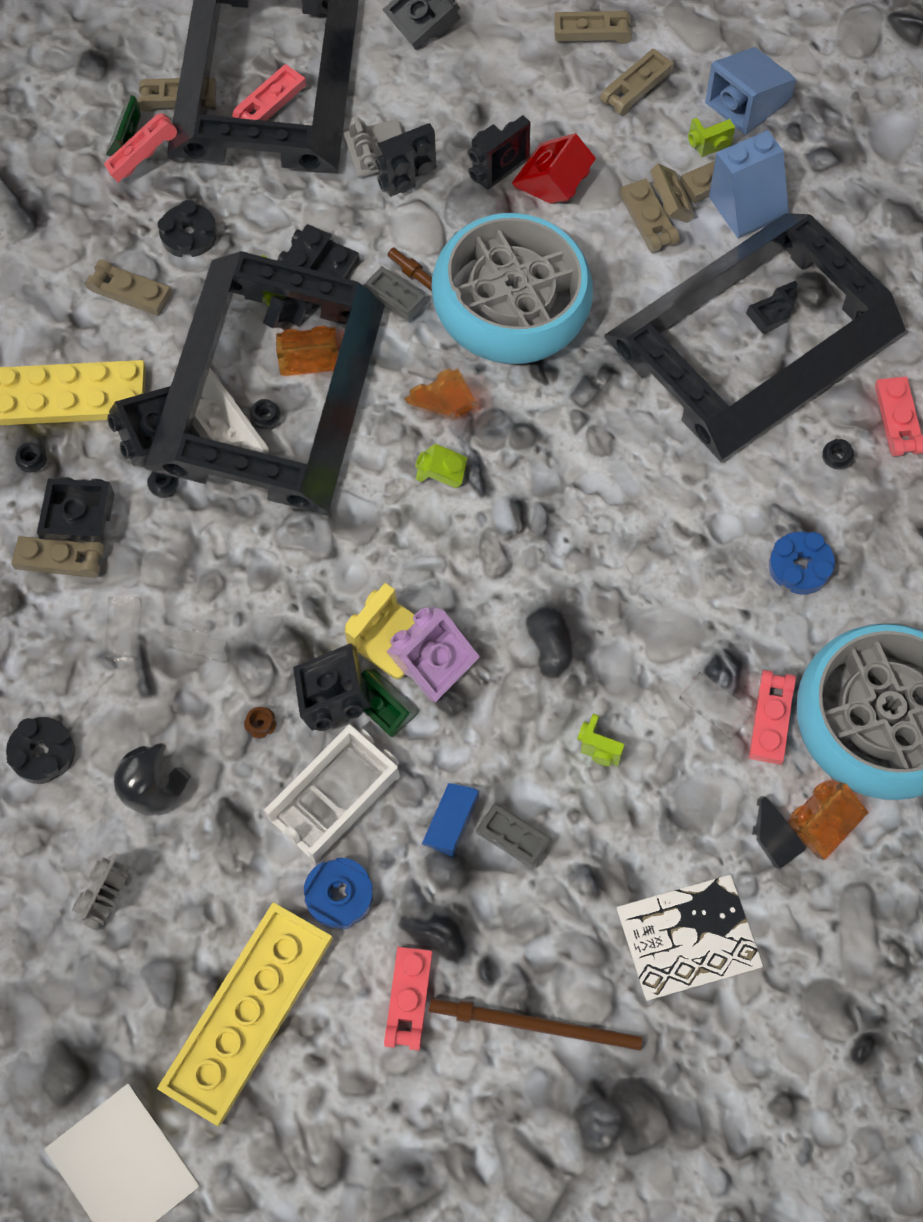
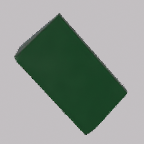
[106,95,141,156]
[361,669,419,738]

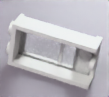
[264,724,400,864]

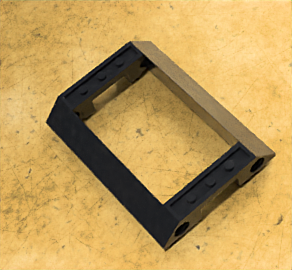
[167,0,359,173]
[604,213,906,463]
[145,251,385,516]

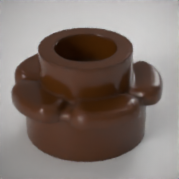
[244,707,277,739]

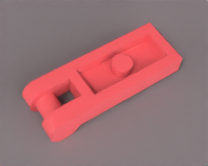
[232,64,307,121]
[104,113,177,183]
[875,376,923,457]
[748,669,796,765]
[384,947,433,1051]

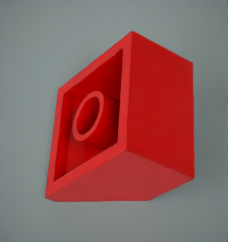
[512,133,596,204]

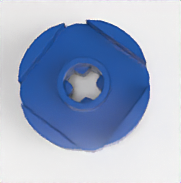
[769,532,835,595]
[304,858,373,929]

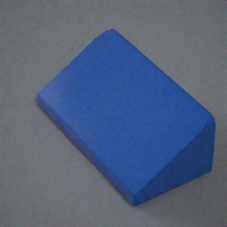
[422,783,479,857]

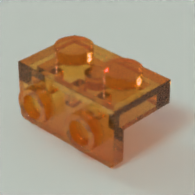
[276,326,338,376]
[788,780,869,860]

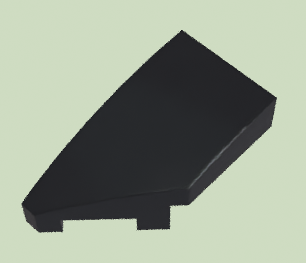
[746,281,798,334]
[263,295,317,329]
[752,796,806,869]

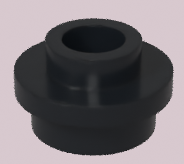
[250,399,281,429]
[822,439,854,469]
[15,442,47,473]
[147,471,179,498]

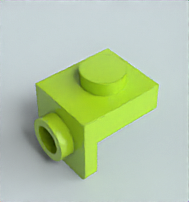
[688,117,735,157]
[415,443,467,488]
[577,713,625,766]

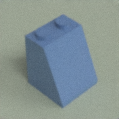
[705,47,796,135]
[709,130,789,239]

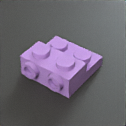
[386,607,480,702]

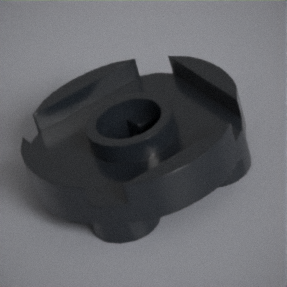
[157,200,217,257]
[6,717,75,784]

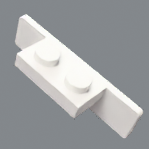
[192,368,269,454]

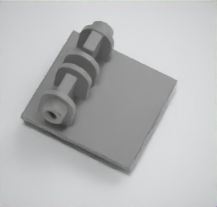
[343,117,402,178]
[72,852,129,931]

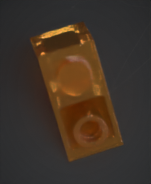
[404,368,479,420]

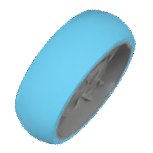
[432,213,593,364]
[797,624,923,800]

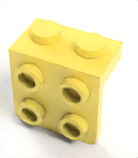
[345,583,415,679]

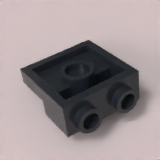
[382,0,461,50]
[467,115,531,190]
[375,123,437,197]
[277,224,360,279]
[107,386,192,466]
[37,477,115,543]
[293,643,371,731]

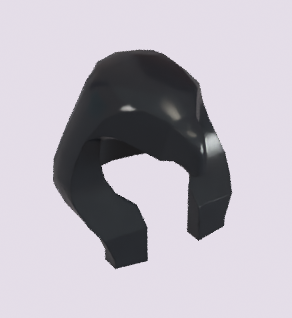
[113,743,191,816]

